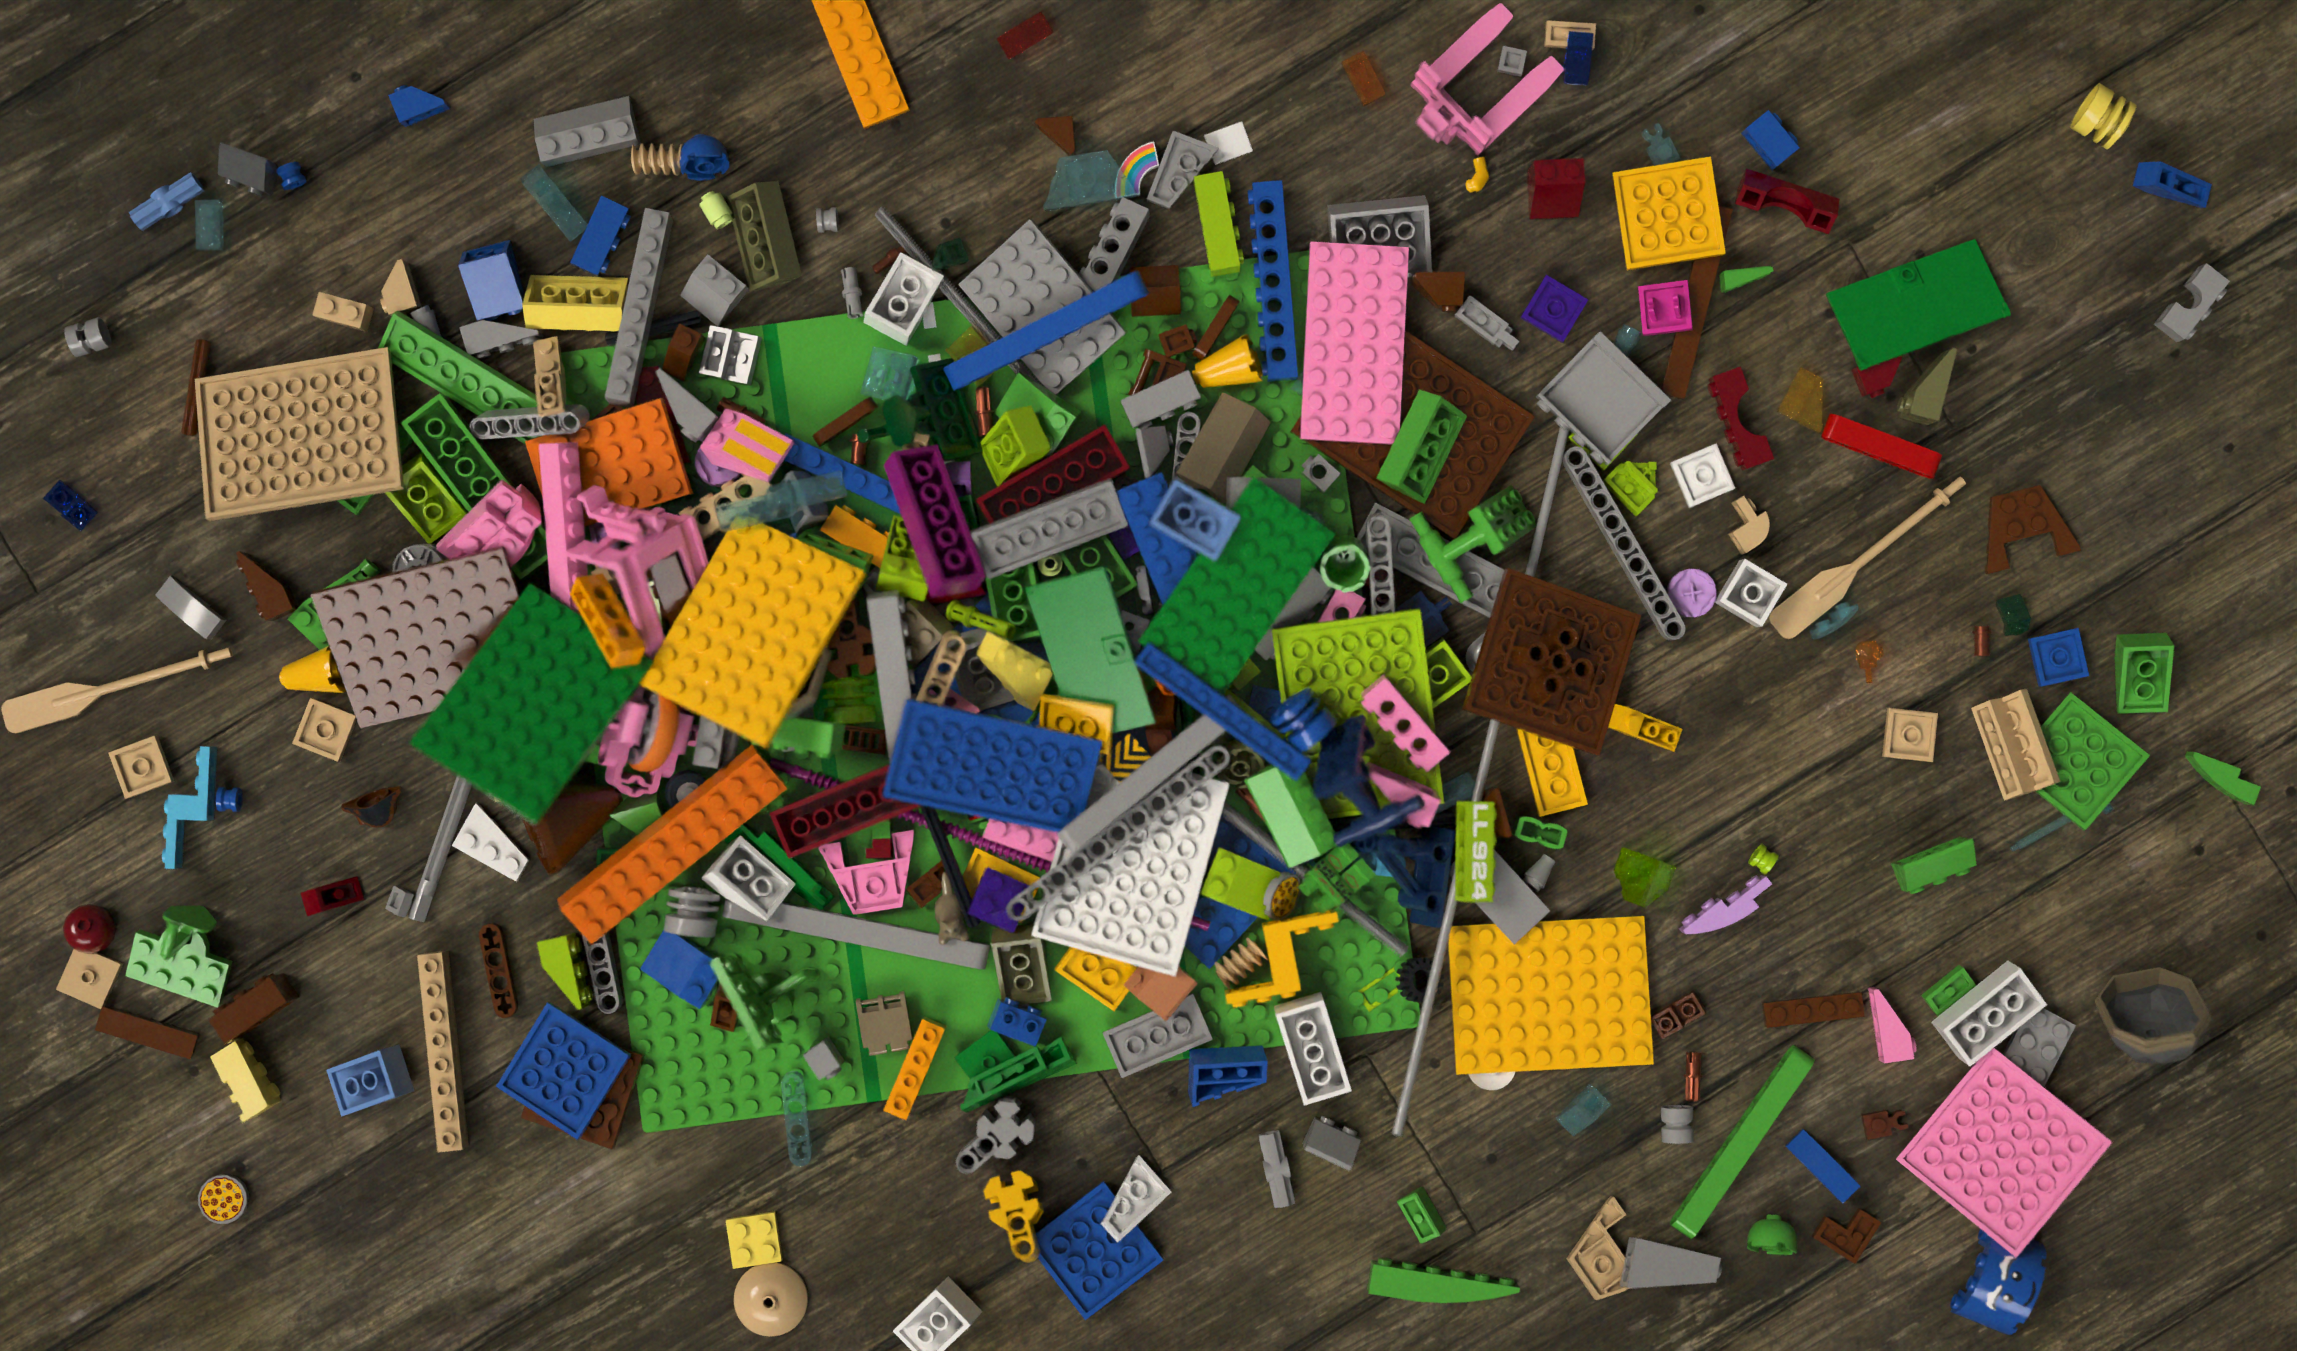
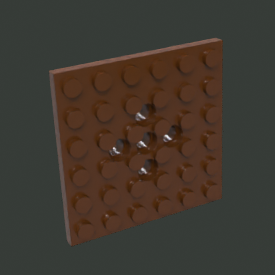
[1462,568,1641,756]

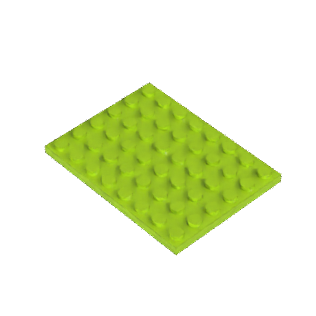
[1272,608,1444,819]

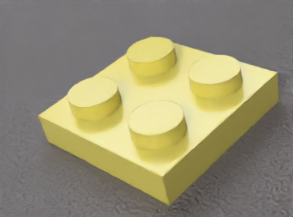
[726,1211,783,1269]

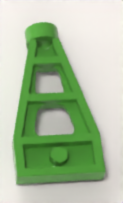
[288,558,380,650]

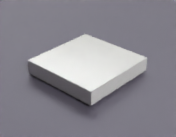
[1670,443,1735,508]

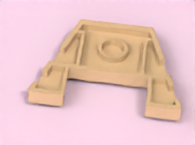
[1566,1196,1630,1300]

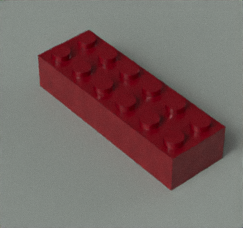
[976,425,1131,524]
[770,764,922,859]

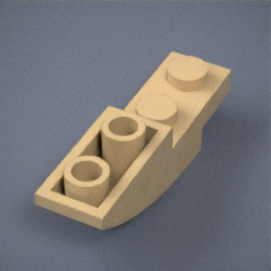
[533,336,566,417]

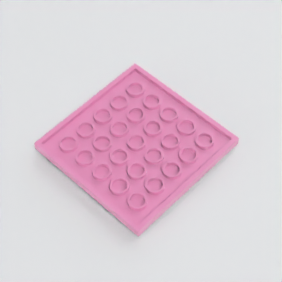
[1896,1048,2112,1257]

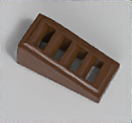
[842,725,887,755]

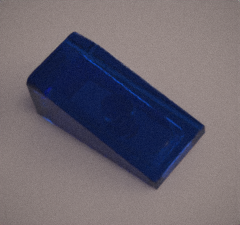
[1562,31,1594,86]

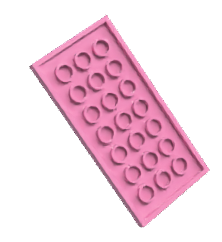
[1300,242,1409,445]

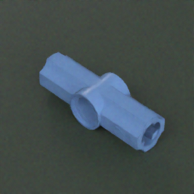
[129,172,204,231]

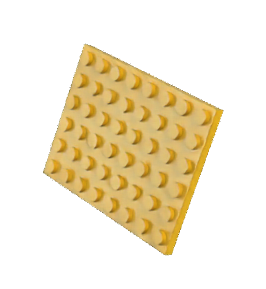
[639,514,866,749]
[1448,916,1654,1075]

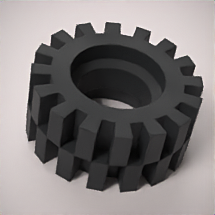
[1395,958,1444,1002]

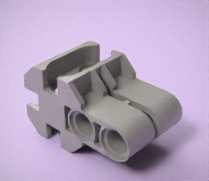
[956,1096,1036,1174]

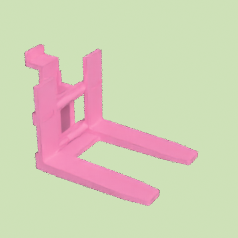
[1411,3,1564,156]
[566,485,709,661]

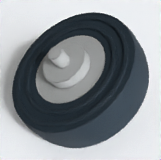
[665,770,706,808]

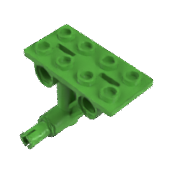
[1409,485,1536,603]

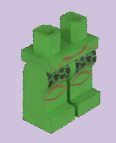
[1299,843,1376,913]

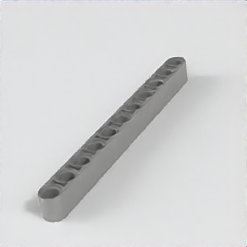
[1007,746,1230,921]
[722,898,990,970]

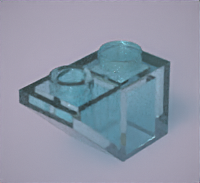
[1555,1084,1611,1136]

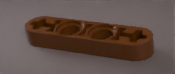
[479,923,518,1018]

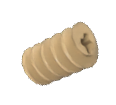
[631,143,683,176]
[1214,937,1269,990]

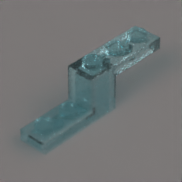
[715,471,847,532]

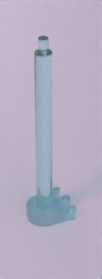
[2010,802,2114,852]

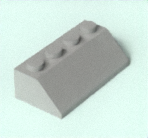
[534,96,641,167]
[1254,567,1332,661]

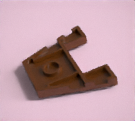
[1985,485,2081,574]

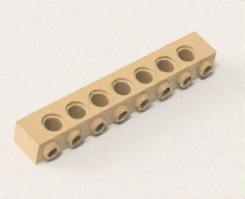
[591,474,778,595]
[417,950,469,1152]

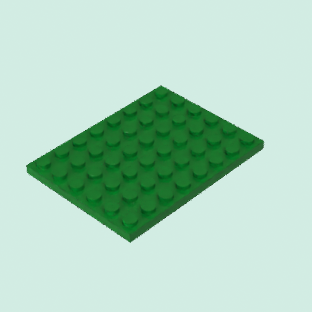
[409,584,654,825]

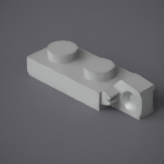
[1455,295,1519,351]

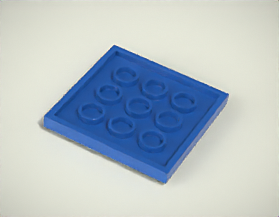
[496,1002,631,1140]
[1027,1180,1164,1320]

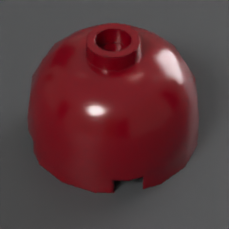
[63,904,116,954]

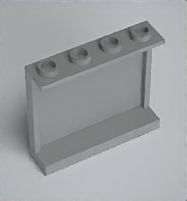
[1536,331,1671,465]

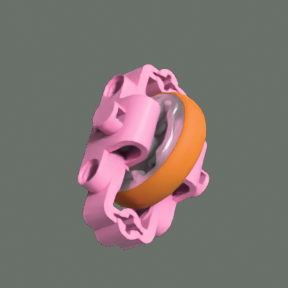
[598,655,699,797]

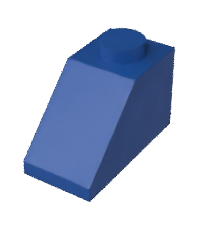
[388,85,450,127]

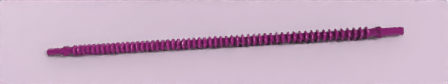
[769,758,1211,931]

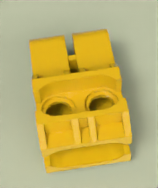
[984,1170,1044,1263]

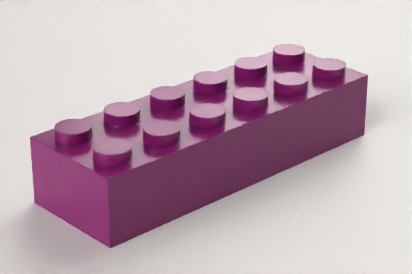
[884,445,986,598]

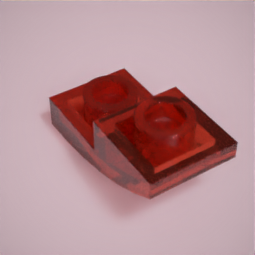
[996,11,1054,60]

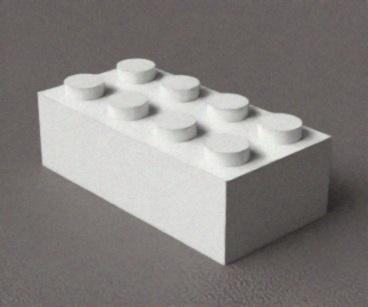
[1931,961,2047,1066]
[1274,992,1351,1106]

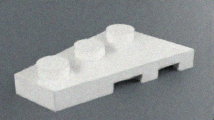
[452,803,530,881]
[1101,1155,1171,1242]

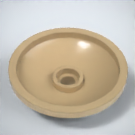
[734,1262,808,1336]

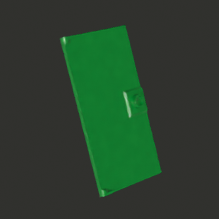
[1826,239,2011,371]
[1025,567,1156,733]

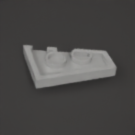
[1147,131,1219,209]

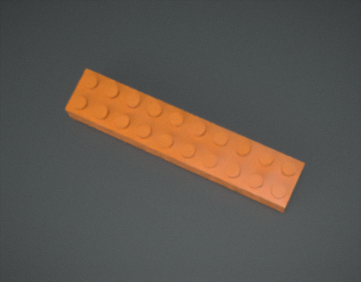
[557,745,787,944]

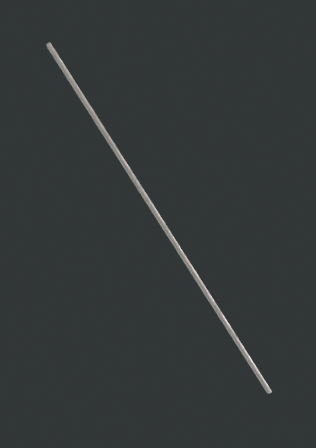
[1392,427,1569,1136]

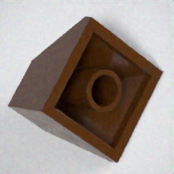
[1411,272,1465,312]

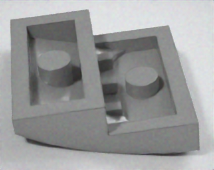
[699,325,762,386]

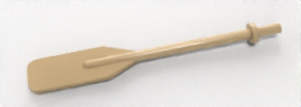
[1769,477,1966,639]
[2,647,233,733]

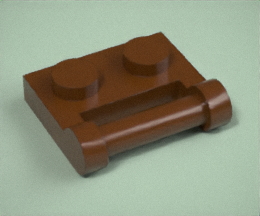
[1128,349,1187,396]

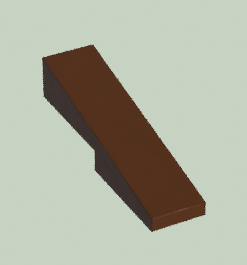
[95,1006,200,1059]

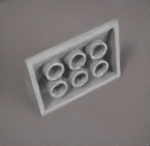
[1327,195,1432,277]

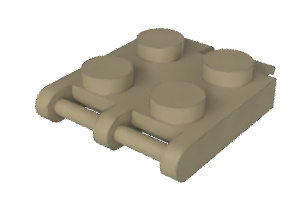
[855,991,913,1056]

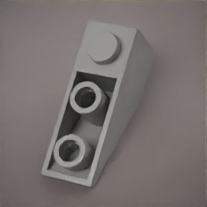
[459,320,543,360]

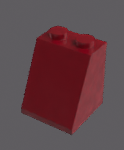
[1527,158,1585,220]

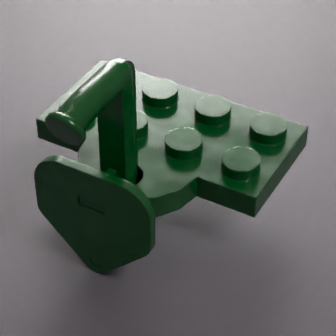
[857,358,983,461]

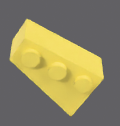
[976,632,1053,711]
[211,1038,282,1123]

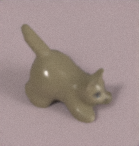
[935,872,969,945]

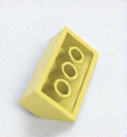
[522,275,629,332]

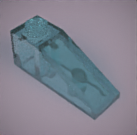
[520,164,588,242]

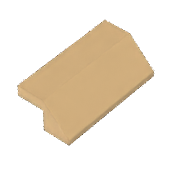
[1971,689,2060,801]

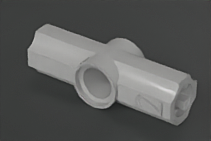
[1259,1130,1295,1208]

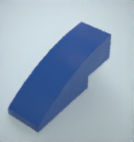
[1785,1129,1860,1203]

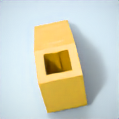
[1608,704,1683,752]

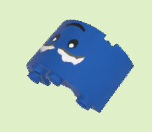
[1950,1228,2047,1335]

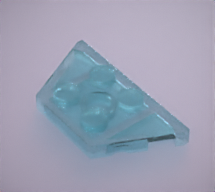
[1043,150,1138,211]

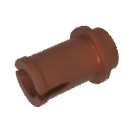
[850,434,870,465]
[1972,626,1992,656]

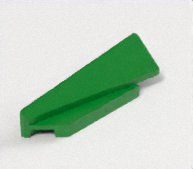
[724,823,835,910]
[960,1037,1077,1113]

